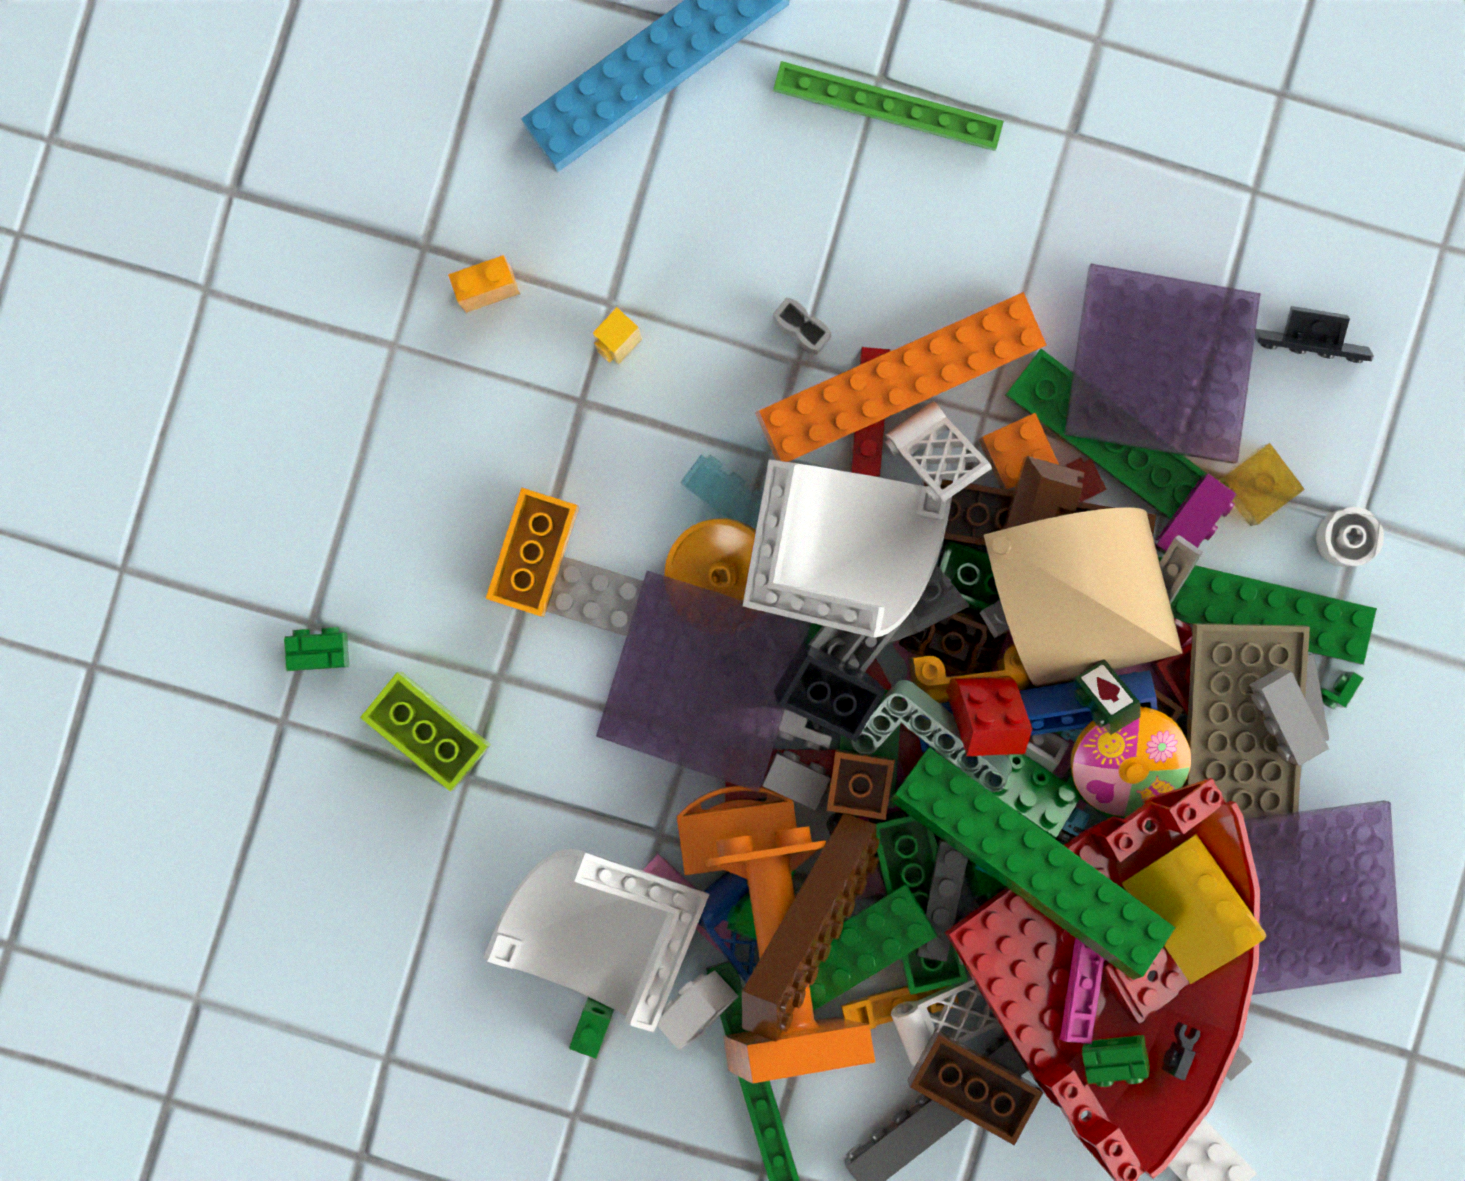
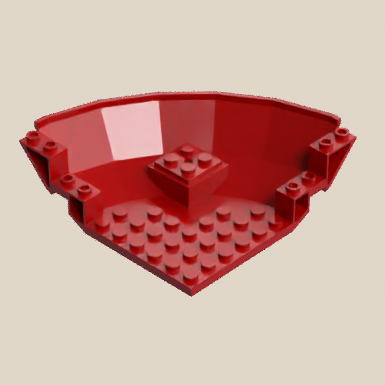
[945,778,1260,1181]

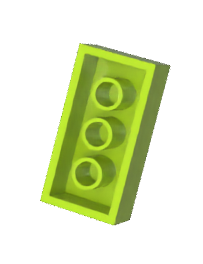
[360,672,491,792]

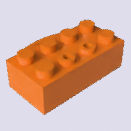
[677,785,797,876]

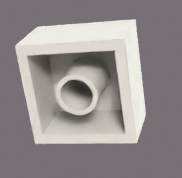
[657,971,739,1050]

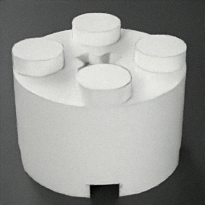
[1316,507,1384,567]

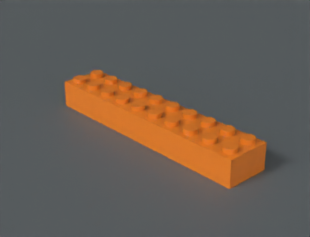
[755,292,1047,462]

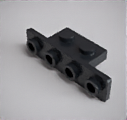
[1254,306,1374,363]

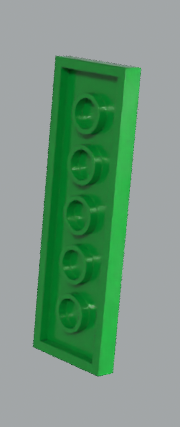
[809,884,938,1011]

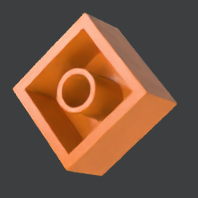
[979,413,1059,490]

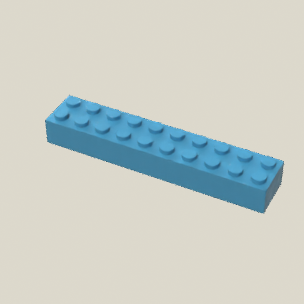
[521,0,790,172]

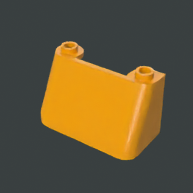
[908,644,1031,703]

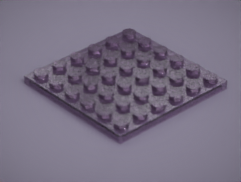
[1064,263,1261,464]
[596,570,811,791]
[1244,800,1401,995]

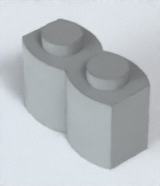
[773,297,831,355]

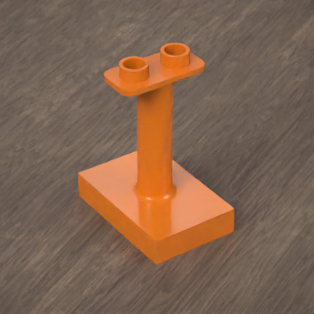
[705,826,875,1083]

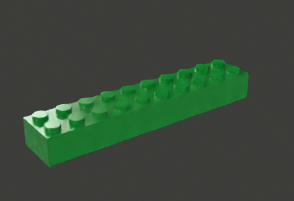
[890,747,1176,980]

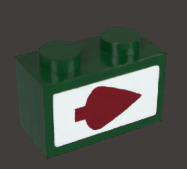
[1074,660,1141,735]

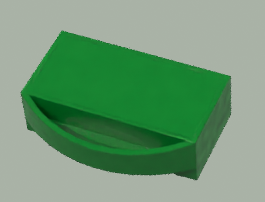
[957,754,1081,839]

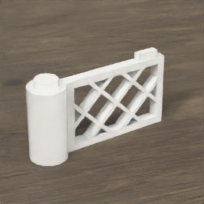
[884,401,992,502]
[891,976,1002,1066]

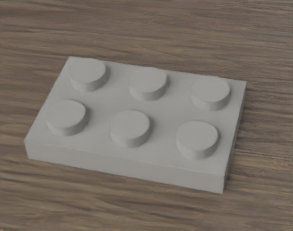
[546,556,647,637]

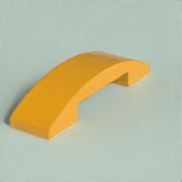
[841,985,959,1029]

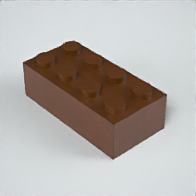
[907,1029,1043,1146]

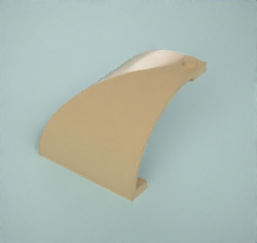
[984,508,1183,688]

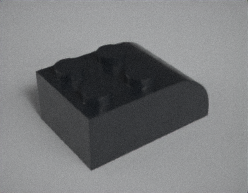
[774,642,885,742]

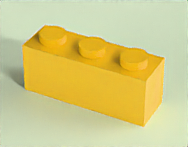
[593,307,642,364]

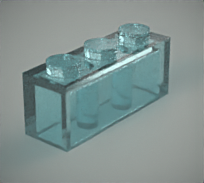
[680,454,763,529]

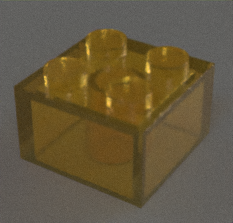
[1217,443,1305,526]

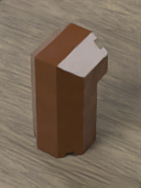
[991,456,1084,572]

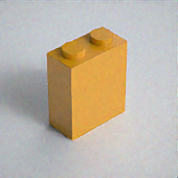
[448,255,520,313]

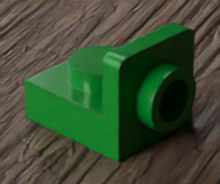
[1320,672,1364,709]

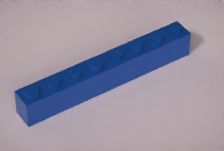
[919,670,1157,753]

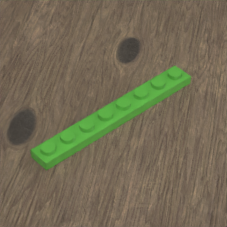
[773,61,1004,151]

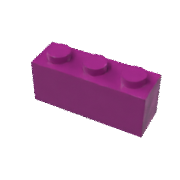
[1154,473,1237,555]

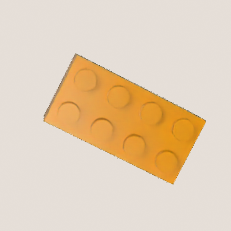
[485,487,579,617]

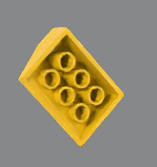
[1122,834,1266,984]

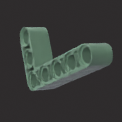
[851,680,1012,792]

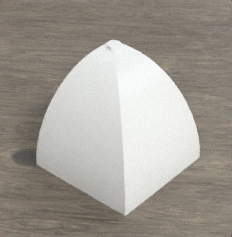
[743,459,952,637]
[483,849,709,1032]

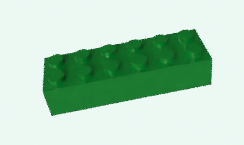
[868,810,968,995]

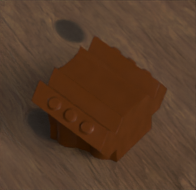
[899,608,1007,676]

